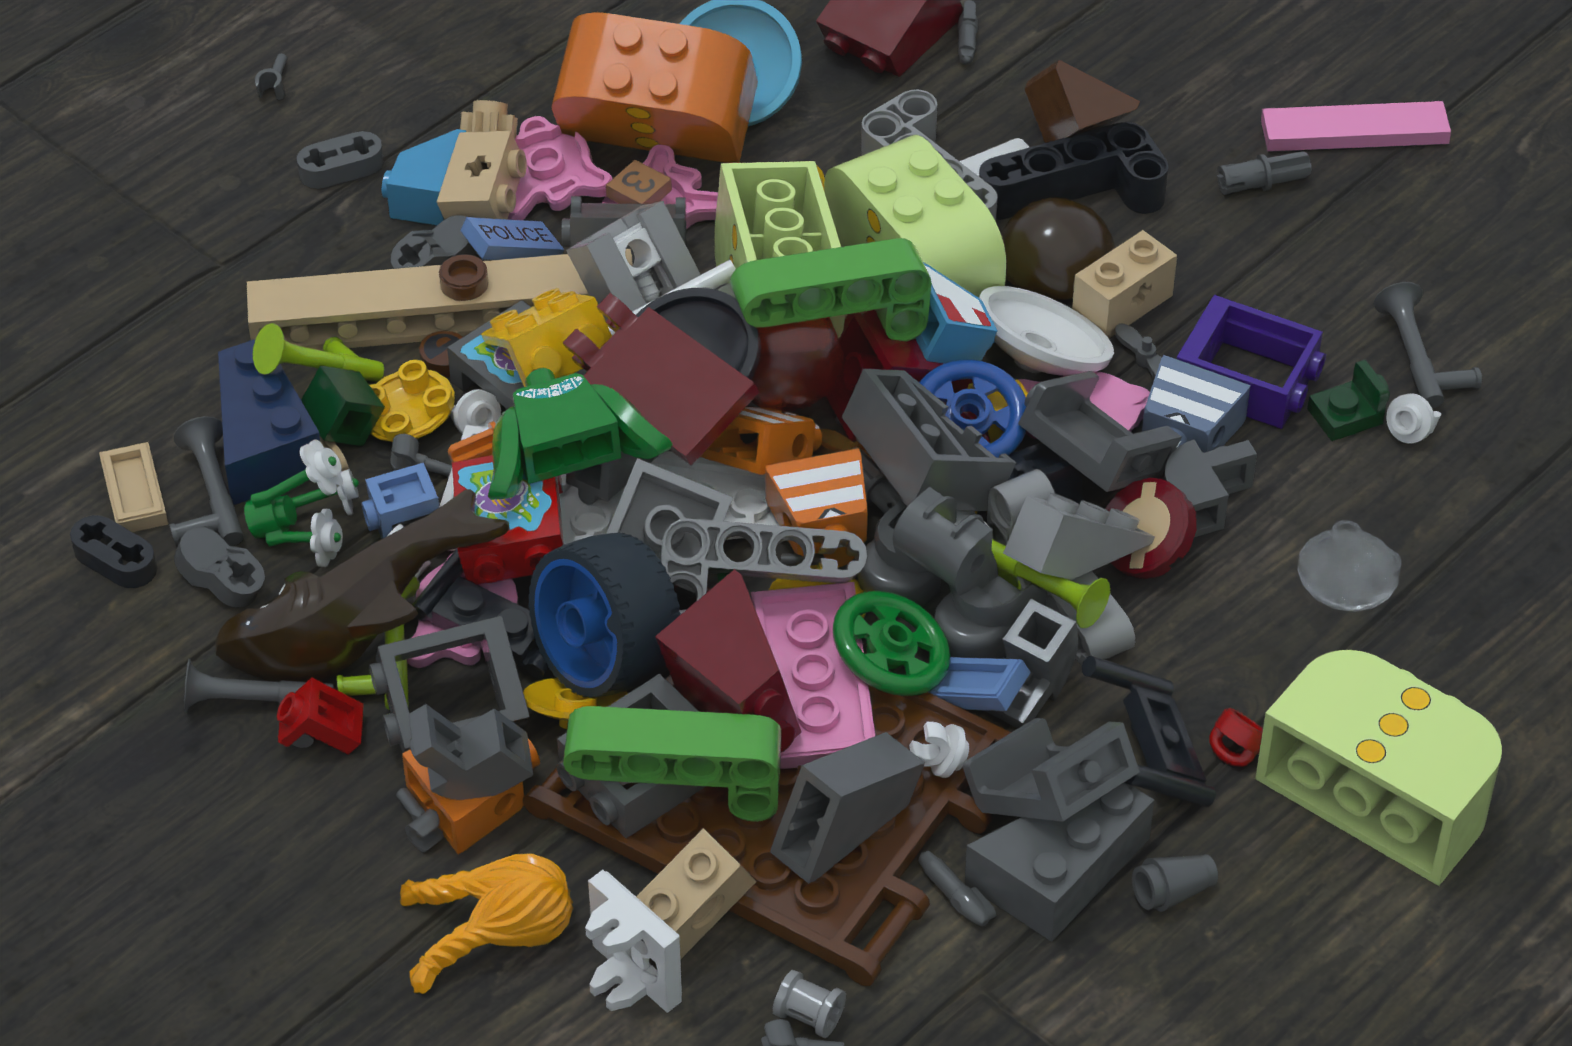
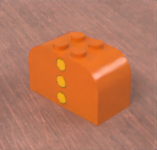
[552,13,758,163]

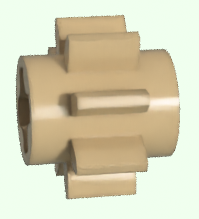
[460,100,518,138]

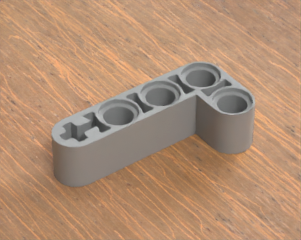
[861,89,998,221]
[987,469,1135,665]
[660,518,867,614]

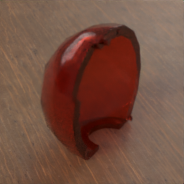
[751,317,846,412]

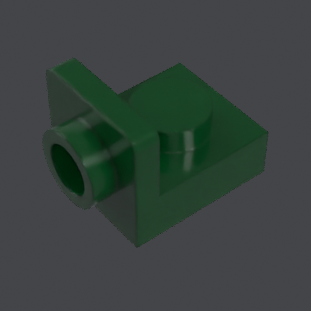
[1307,360,1390,441]

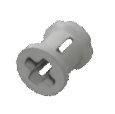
[773,970,846,1038]

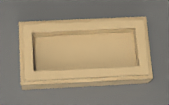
[99,442,168,532]

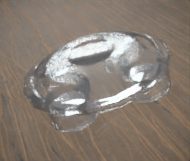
[1297,520,1402,612]

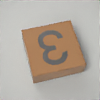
[606,160,672,204]

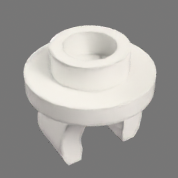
[450,389,501,434]
[1386,393,1441,443]
[909,722,969,778]

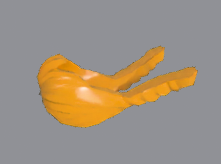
[400,854,573,994]

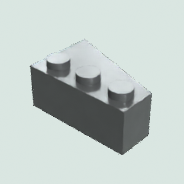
[842,369,1016,511]
[964,783,1154,942]

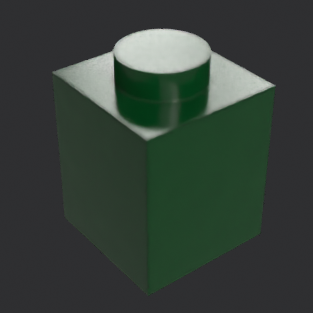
[301,366,385,446]

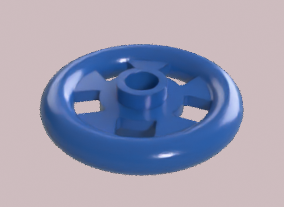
[919,359,1027,458]

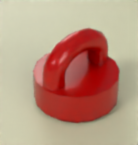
[1209,708,1263,767]

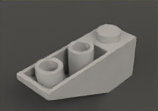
[1003,493,1155,580]

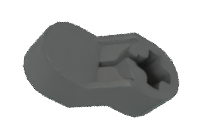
[391,215,479,269]
[174,527,265,608]

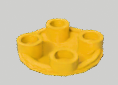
[369,360,455,442]

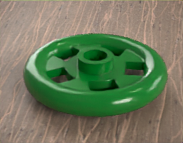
[832,591,950,696]

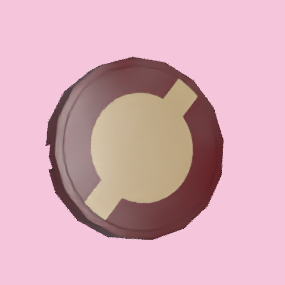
[1105,478,1197,579]

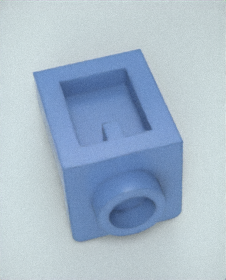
[361,463,440,539]

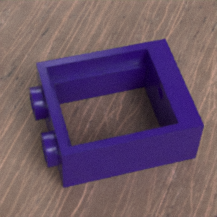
[1177,295,1326,429]

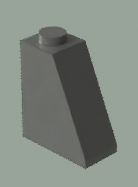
[770,732,925,884]

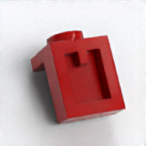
[277,678,364,755]

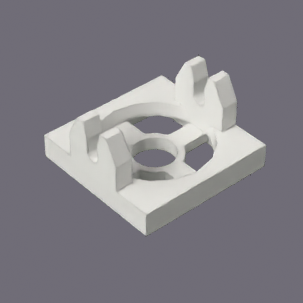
[585,870,682,1013]

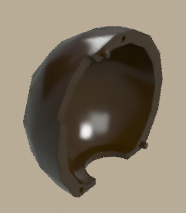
[1000,198,1116,300]

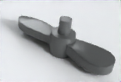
[1115,323,1162,379]

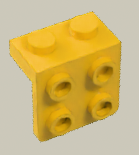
[481,288,612,387]

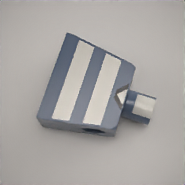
[1142,355,1251,453]

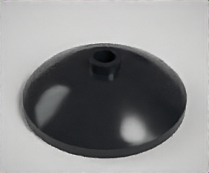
[636,288,761,380]

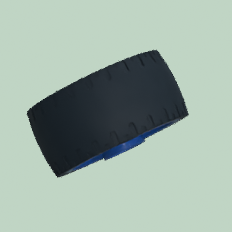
[528,532,681,698]

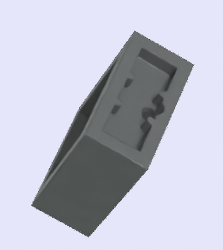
[369,616,530,754]
[556,674,706,838]

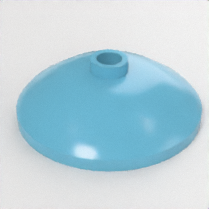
[680,0,802,126]

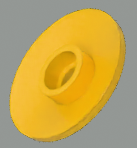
[523,678,628,729]

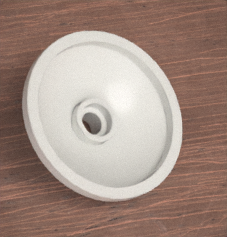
[979,286,1114,375]

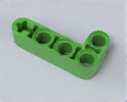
[730,238,932,341]
[563,706,781,821]

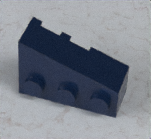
[218,339,320,505]

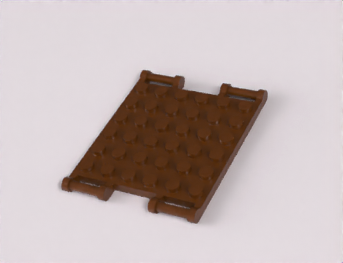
[523,587,1012,986]

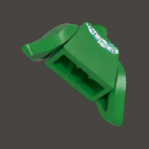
[488,368,673,500]

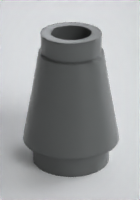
[1132,854,1218,912]

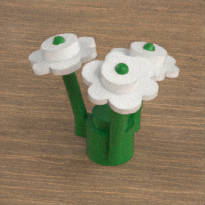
[244,440,359,567]

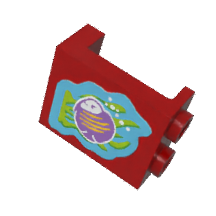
[452,455,565,585]

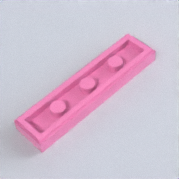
[1261,101,1451,151]

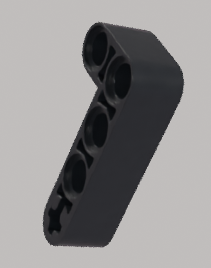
[979,122,1168,220]

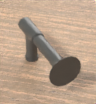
[1374,282,1482,408]
[169,416,244,546]
[184,659,334,748]

